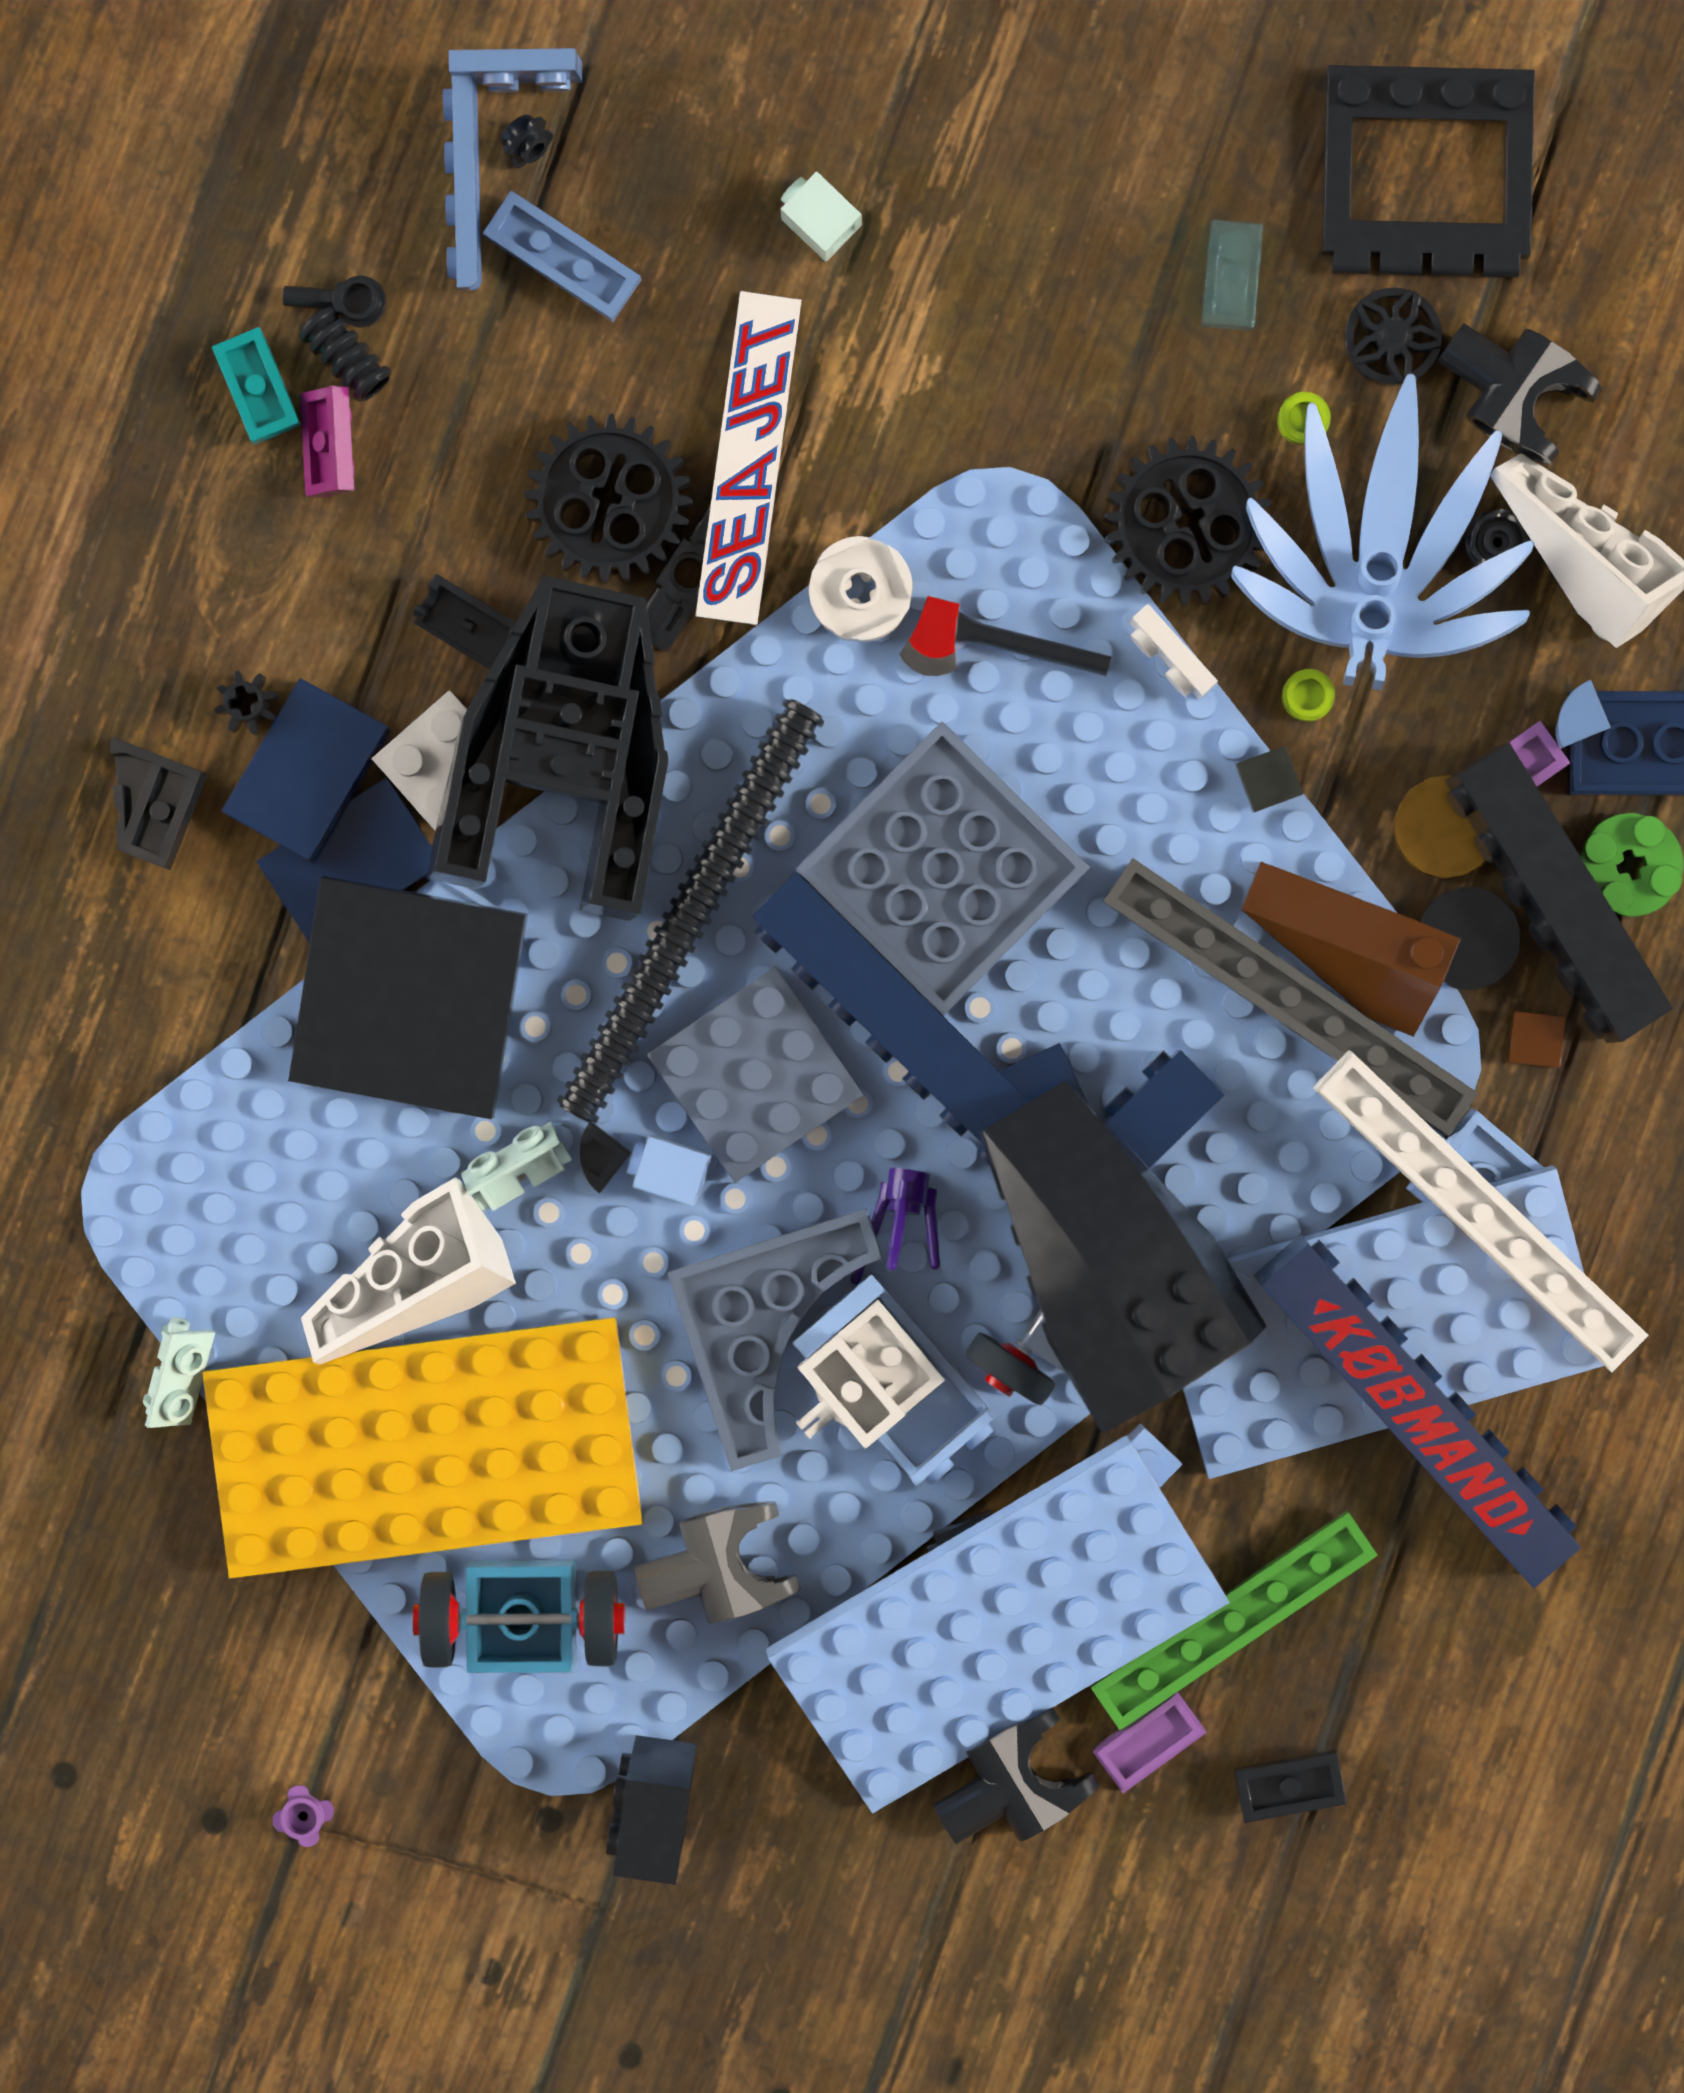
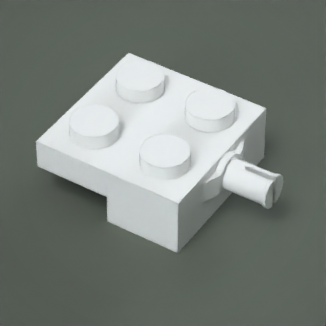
[372,690,507,831]
[796,1299,945,1449]

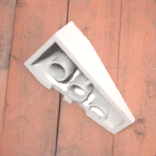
[1490,454,1684,648]
[301,1178,516,1365]

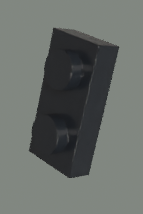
[1233,1750,1347,1823]

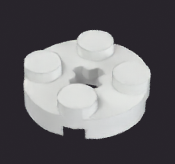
[809,536,913,642]

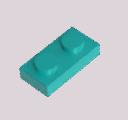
[212,327,302,445]

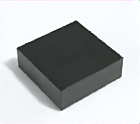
[1235,746,1303,813]

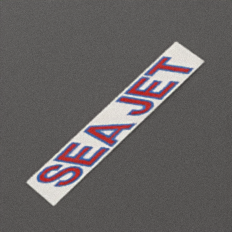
[696,291,801,625]

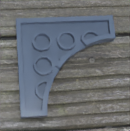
[667,1208,883,1471]

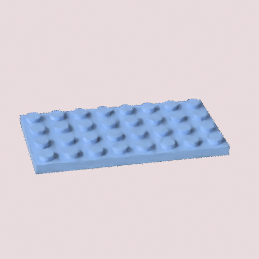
[1183,1165,1604,1479]
[766,1435,1230,1814]

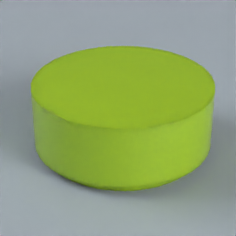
[1277,392,1331,446]
[1281,669,1335,722]

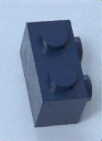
[1104,1050,1224,1169]

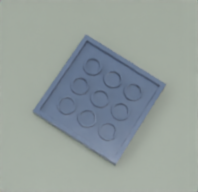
[796,721,1090,1016]

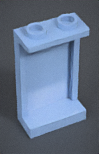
[793,1272,995,1486]

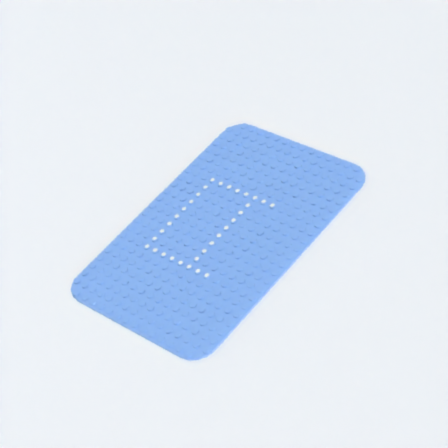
[81,467,1481,1796]

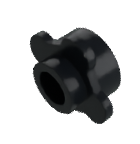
[501,115,553,168]

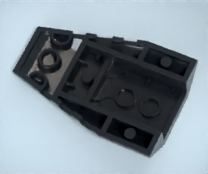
[979,1081,1267,1433]

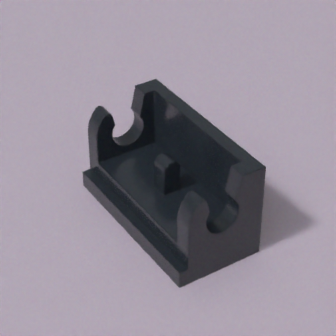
[413,573,516,670]

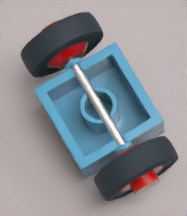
[412,1559,626,1673]

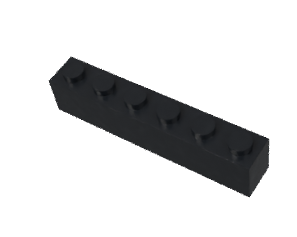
[1444,743,1674,1043]

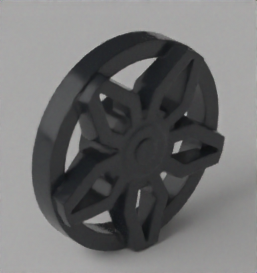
[1344,287,1442,386]

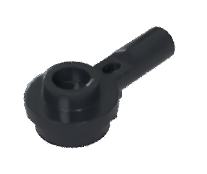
[282,275,387,328]

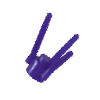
[850,1168,940,1284]

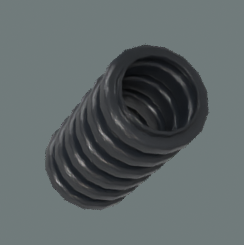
[299,306,391,402]

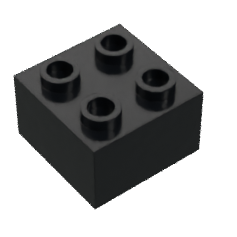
[606,1735,697,1885]

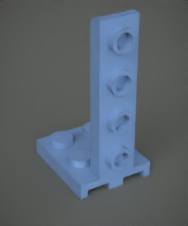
[443,48,582,291]

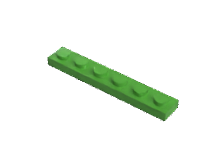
[1090,1510,1378,1730]

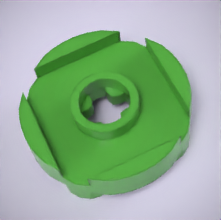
[1579,813,1684,917]

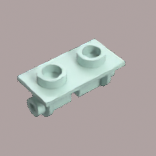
[461,1121,572,1212]
[143,1317,215,1428]

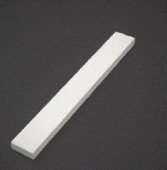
[1313,1050,1649,1372]

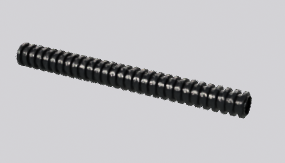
[557,699,825,1124]

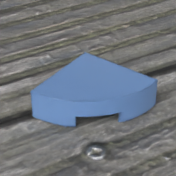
[1556,680,1611,749]

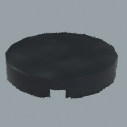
[1420,887,1521,990]

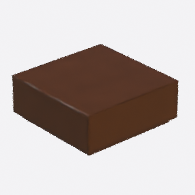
[1506,1011,1566,1068]

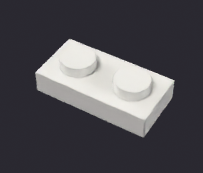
[1129,604,1218,700]

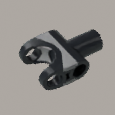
[1437,323,1602,465]
[933,1707,1099,1844]

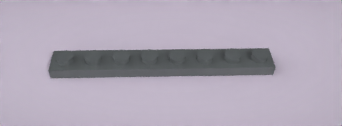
[1103,858,1478,1136]

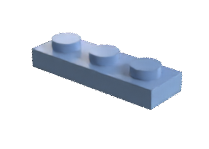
[483,190,641,322]

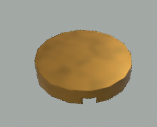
[1393,775,1486,879]

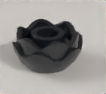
[1465,509,1531,567]

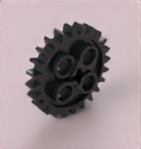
[524,413,693,584]
[1103,436,1271,607]

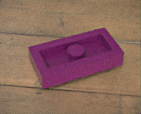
[300,386,354,498]

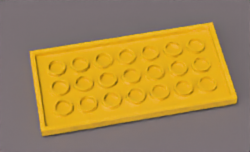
[202,1317,643,1579]

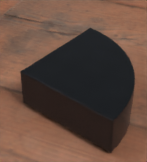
[580,1122,632,1194]

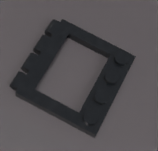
[1322,65,1535,278]

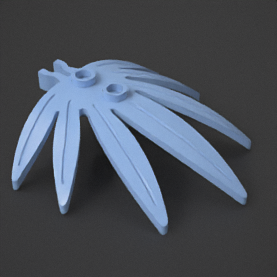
[1231,374,1534,690]

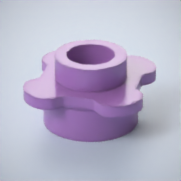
[273,1785,334,1847]

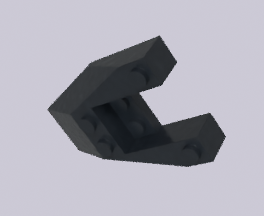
[426,575,669,921]

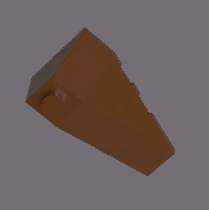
[1241,861,1461,1037]

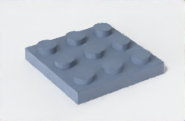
[647,966,863,1183]

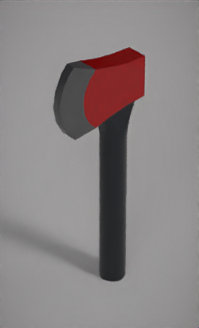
[899,596,1111,676]

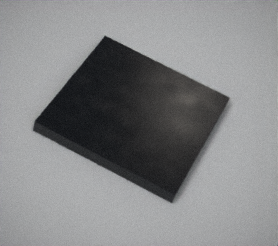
[288,876,528,1119]

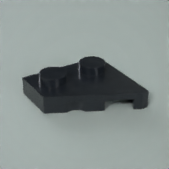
[110,738,208,870]

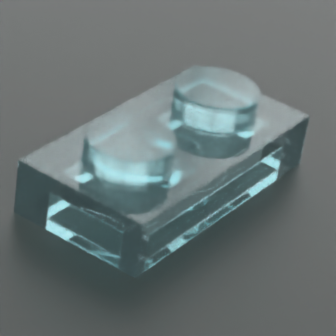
[1201,220,1263,331]

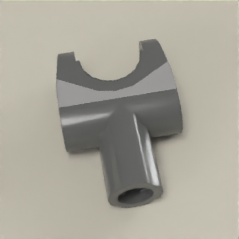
[634,1501,801,1624]

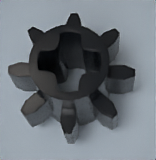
[214,671,280,736]

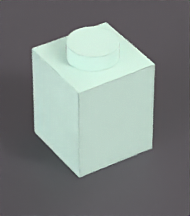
[781,171,862,262]

